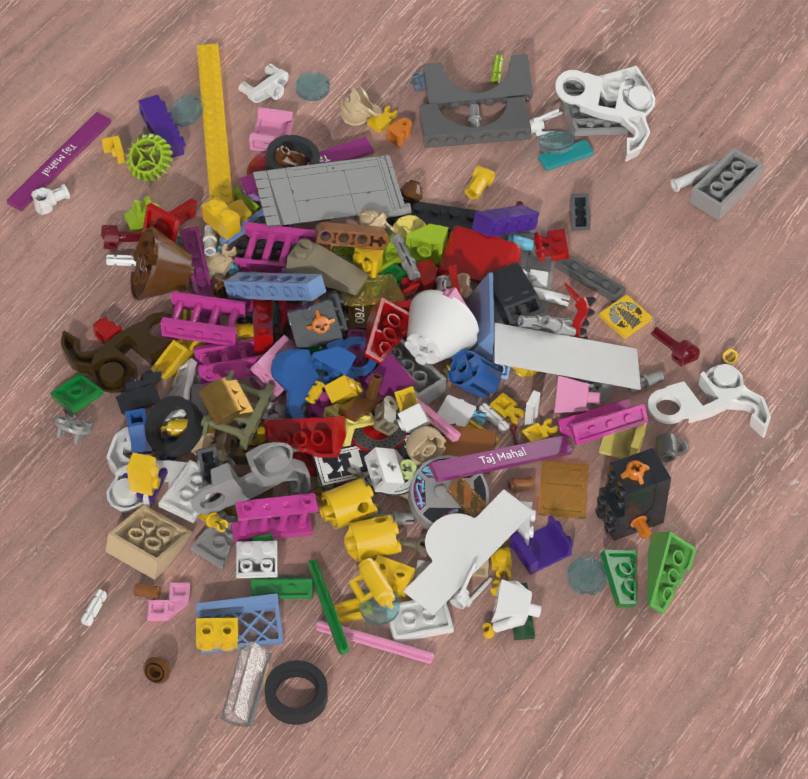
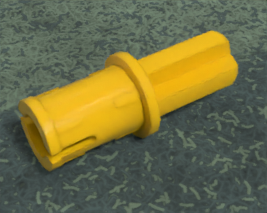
[198,512,228,532]

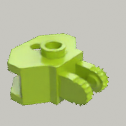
[124,196,159,232]

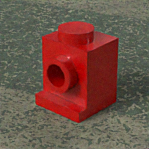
[93,317,122,344]

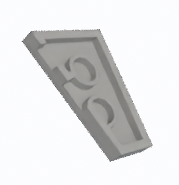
[191,510,241,570]

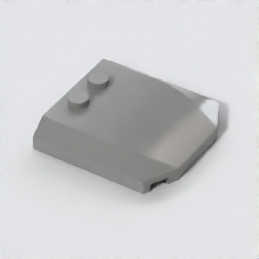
[560,80,632,136]

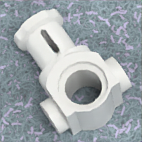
[31,184,70,215]

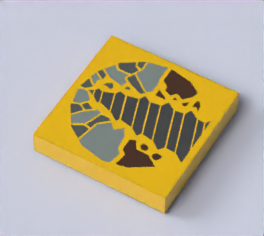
[599,294,652,340]

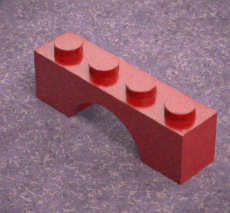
[253,299,273,355]

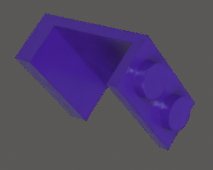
[510,515,573,575]

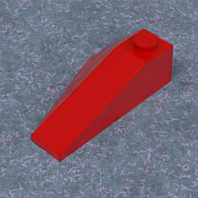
[364,298,409,364]
[264,416,346,458]

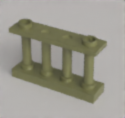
[201,370,275,450]

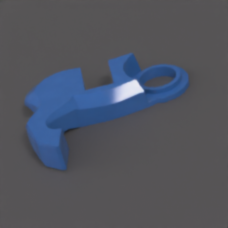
[271,336,376,419]

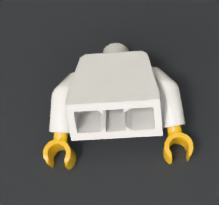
[482,580,542,639]

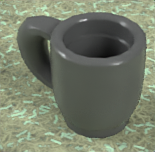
[656,433,689,462]

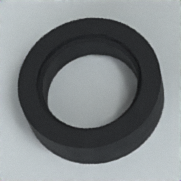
[265,135,320,171]
[145,396,204,457]
[265,660,328,725]

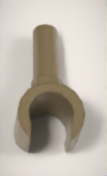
[347,467,371,486]
[400,538,426,554]

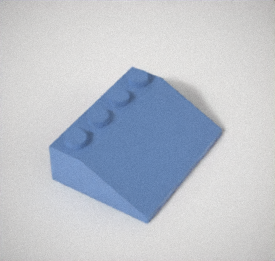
[466,273,494,362]

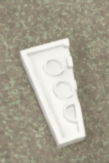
[161,358,197,433]

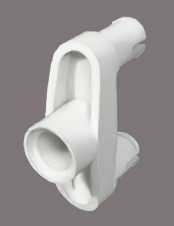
[238,64,289,103]

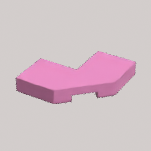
[147,582,190,621]

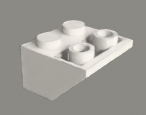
[236,541,278,578]

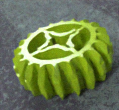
[125,134,173,182]

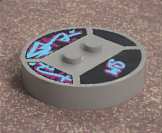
[408,455,489,530]

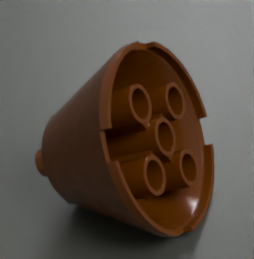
[130,227,194,301]

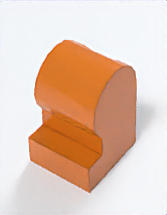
[386,118,412,148]

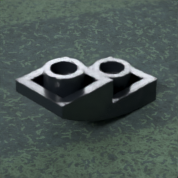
[123,370,162,393]
[116,384,160,416]

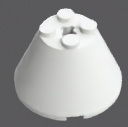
[405,290,479,365]

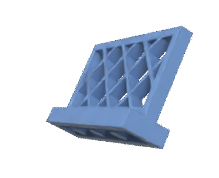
[196,593,284,654]

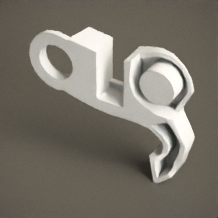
[555,70,655,162]
[648,364,771,438]
[106,427,216,513]

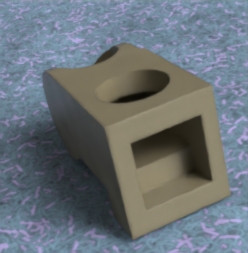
[374,396,400,437]

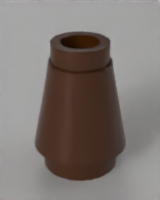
[211,275,228,298]

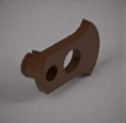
[274,146,307,167]

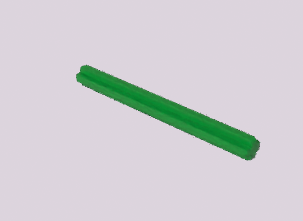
[307,559,349,655]

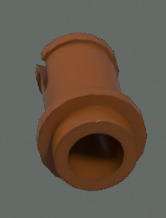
[508,476,534,493]
[134,583,161,600]

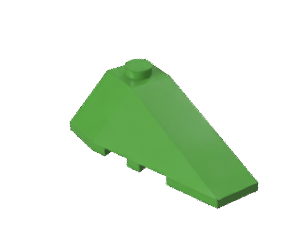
[647,531,696,614]

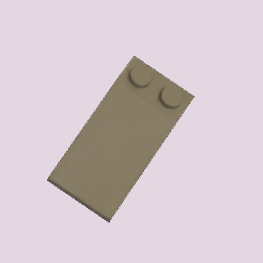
[286,239,369,295]

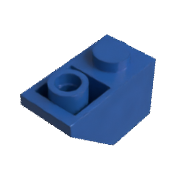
[309,346,356,379]
[125,408,152,455]

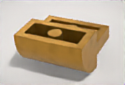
[199,377,254,425]

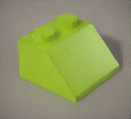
[406,224,448,267]

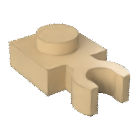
[208,244,237,276]

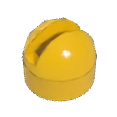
[721,348,738,364]

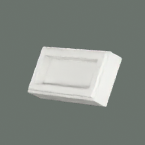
[524,390,540,428]

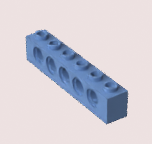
[224,272,326,301]

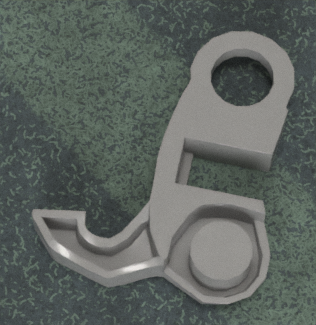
[191,442,311,514]

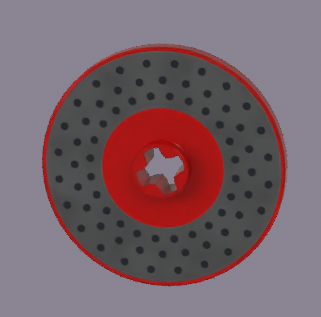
[352,409,407,453]

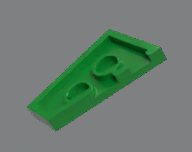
[600,550,637,608]

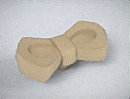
[458,273,473,299]

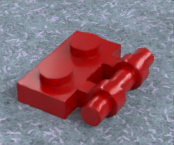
[533,229,570,262]

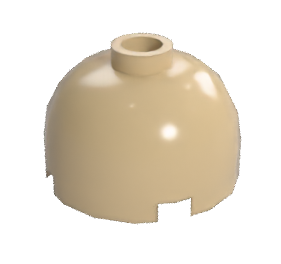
[406,426,446,466]

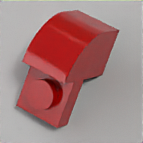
[401,259,437,294]

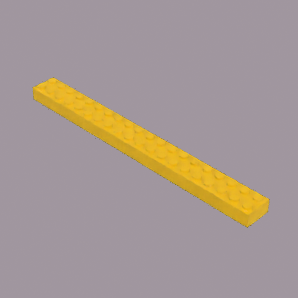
[197,43,233,204]

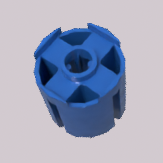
[447,349,501,398]

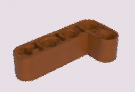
[313,222,389,252]

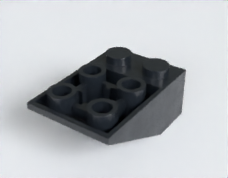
[484,262,544,326]

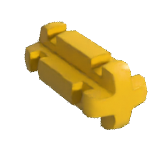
[305,381,325,404]

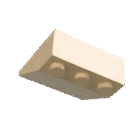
[105,505,192,580]

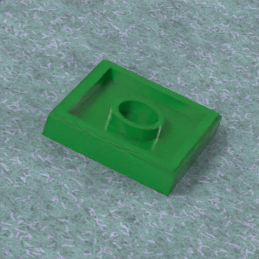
[50,373,104,415]

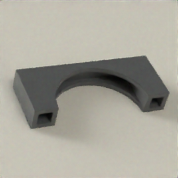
[423,54,533,110]
[419,97,530,148]

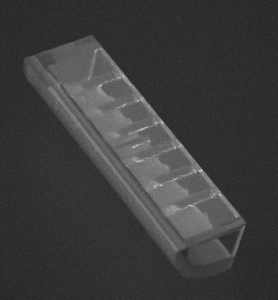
[221,642,272,727]

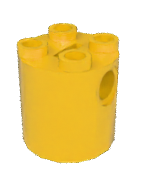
[319,478,378,530]
[344,515,402,563]

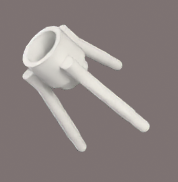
[529,109,568,136]
[450,563,492,609]

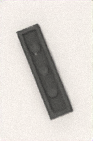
[555,255,626,303]

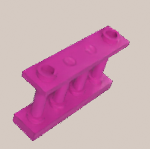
[234,222,315,273]
[161,291,246,347]
[194,338,264,384]
[557,398,649,445]
[230,493,318,544]

